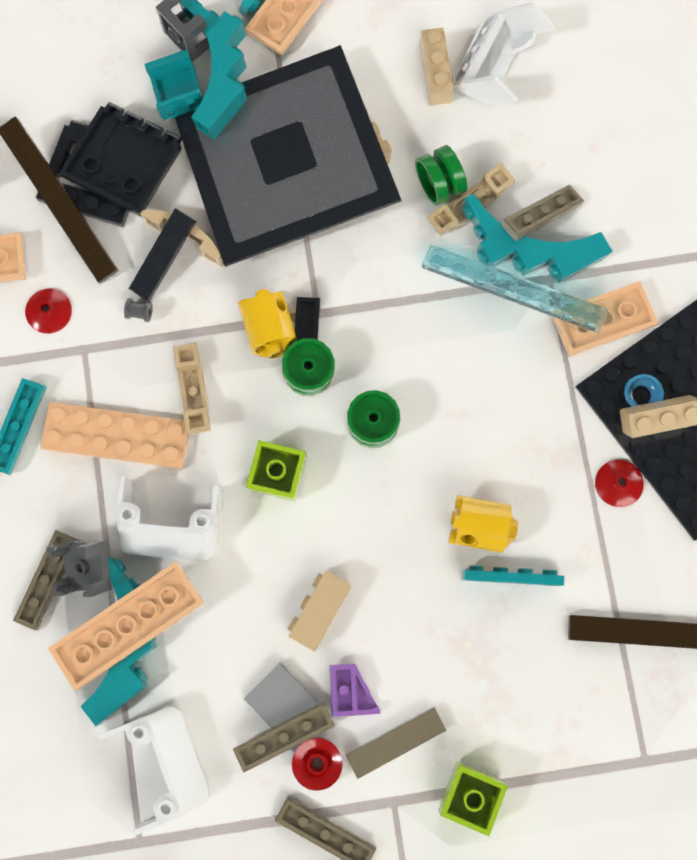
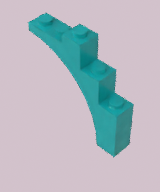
[179,0,248,140]
[462,193,613,283]
[80,557,157,727]

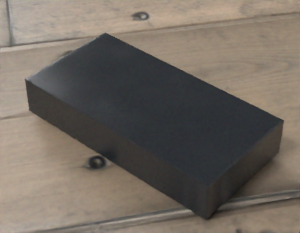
[295,297,320,341]

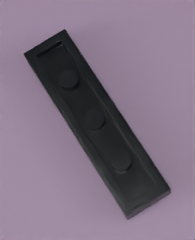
[128,208,197,301]

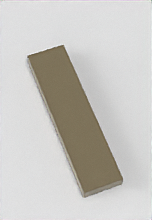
[501,184,584,241]
[13,530,78,630]
[233,702,335,773]
[346,707,447,779]
[275,796,376,860]

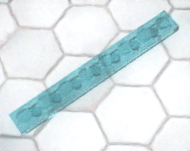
[422,244,609,333]

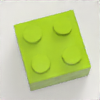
[246,440,307,502]
[438,761,508,836]

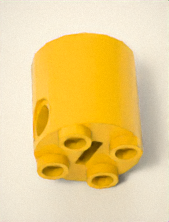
[238,289,297,359]
[448,495,518,553]

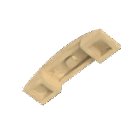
[427,163,516,236]
[140,210,223,267]
[173,342,211,436]

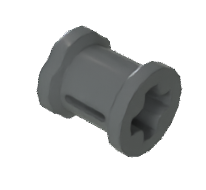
[124,298,153,322]

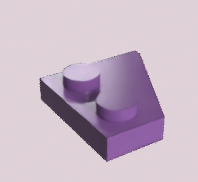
[329,663,381,717]

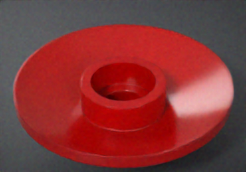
[25,288,72,334]
[595,459,644,507]
[292,738,342,791]

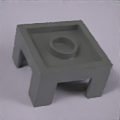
[155,0,210,61]
[47,540,112,597]

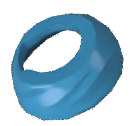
[624,374,664,407]

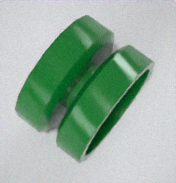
[415,144,468,206]
[282,338,335,396]
[347,390,400,448]

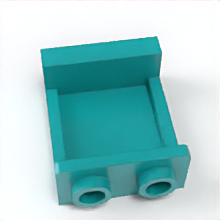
[144,49,203,121]

